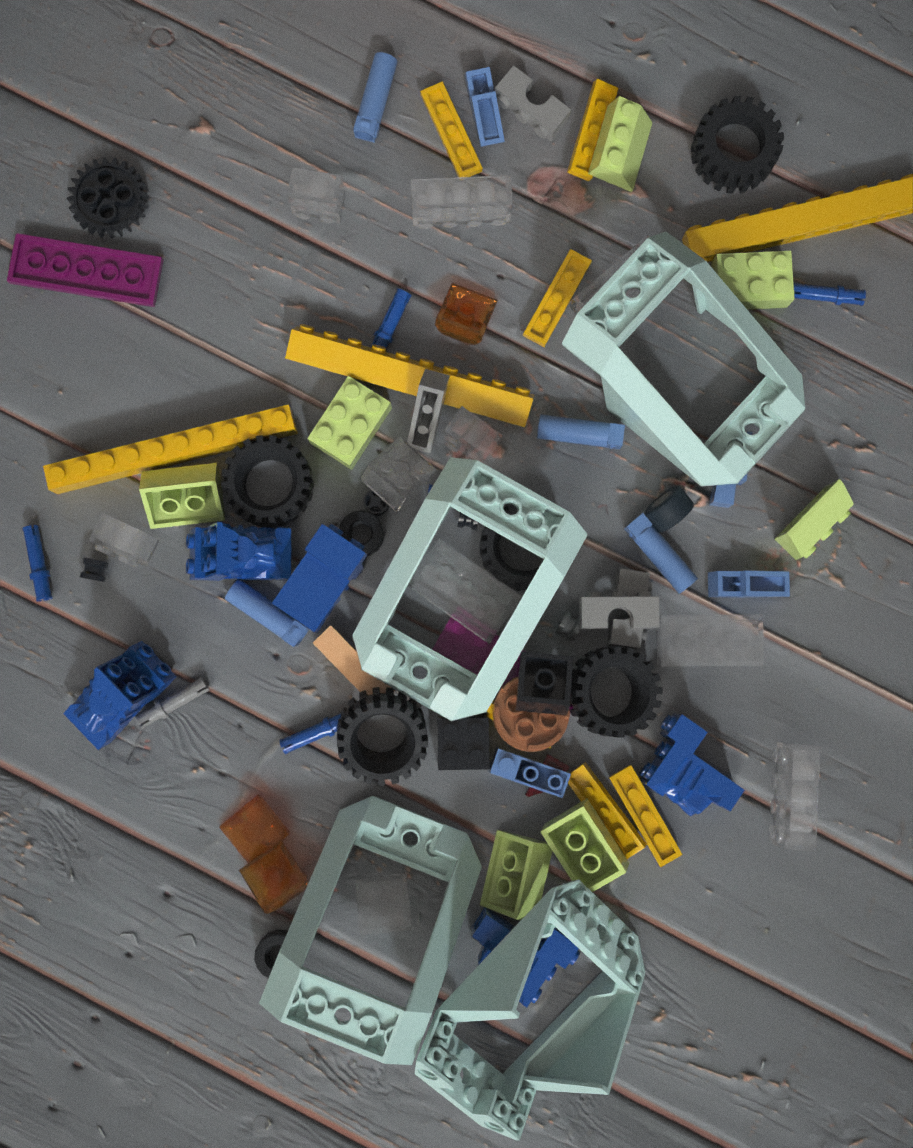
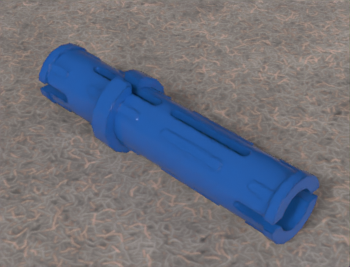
[793,282,866,306]
[371,288,412,348]
[22,525,53,602]
[279,714,341,755]

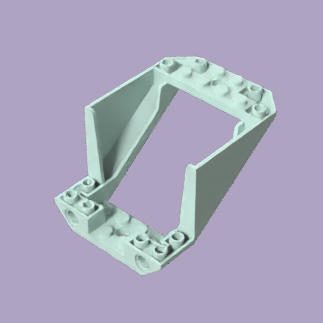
[562,231,805,486]
[352,457,588,721]
[259,795,482,1065]
[415,880,645,1141]

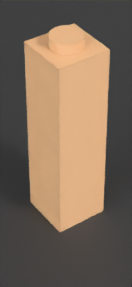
[313,625,395,695]

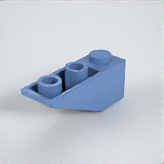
[488,747,571,798]

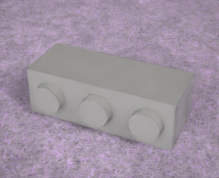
[406,369,450,453]

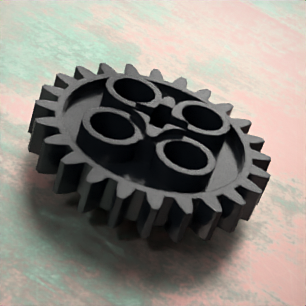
[67,157,149,238]

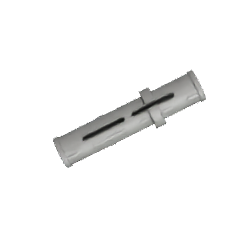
[135,677,210,729]

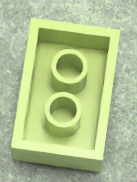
[711,251,795,310]
[307,376,392,470]
[540,798,629,892]

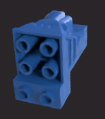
[186,522,291,581]
[272,524,367,633]
[63,641,177,750]
[640,713,745,816]
[471,907,580,1008]

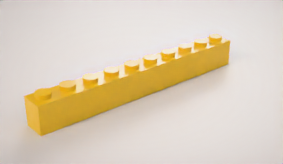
[682,174,913,263]
[285,324,534,427]
[43,404,298,494]

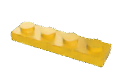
[567,79,619,181]
[420,81,483,181]
[523,249,592,347]
[568,762,647,859]
[608,765,683,867]

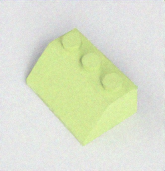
[588,96,652,192]
[139,463,225,529]
[775,479,854,560]
[480,830,552,920]

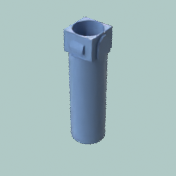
[353,52,398,143]
[537,414,625,450]
[624,513,698,594]
[225,579,309,647]

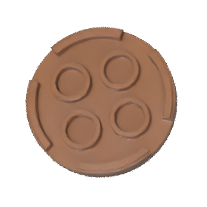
[493,677,570,752]

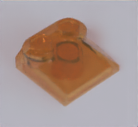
[435,283,498,345]
[219,794,291,866]
[239,840,309,914]

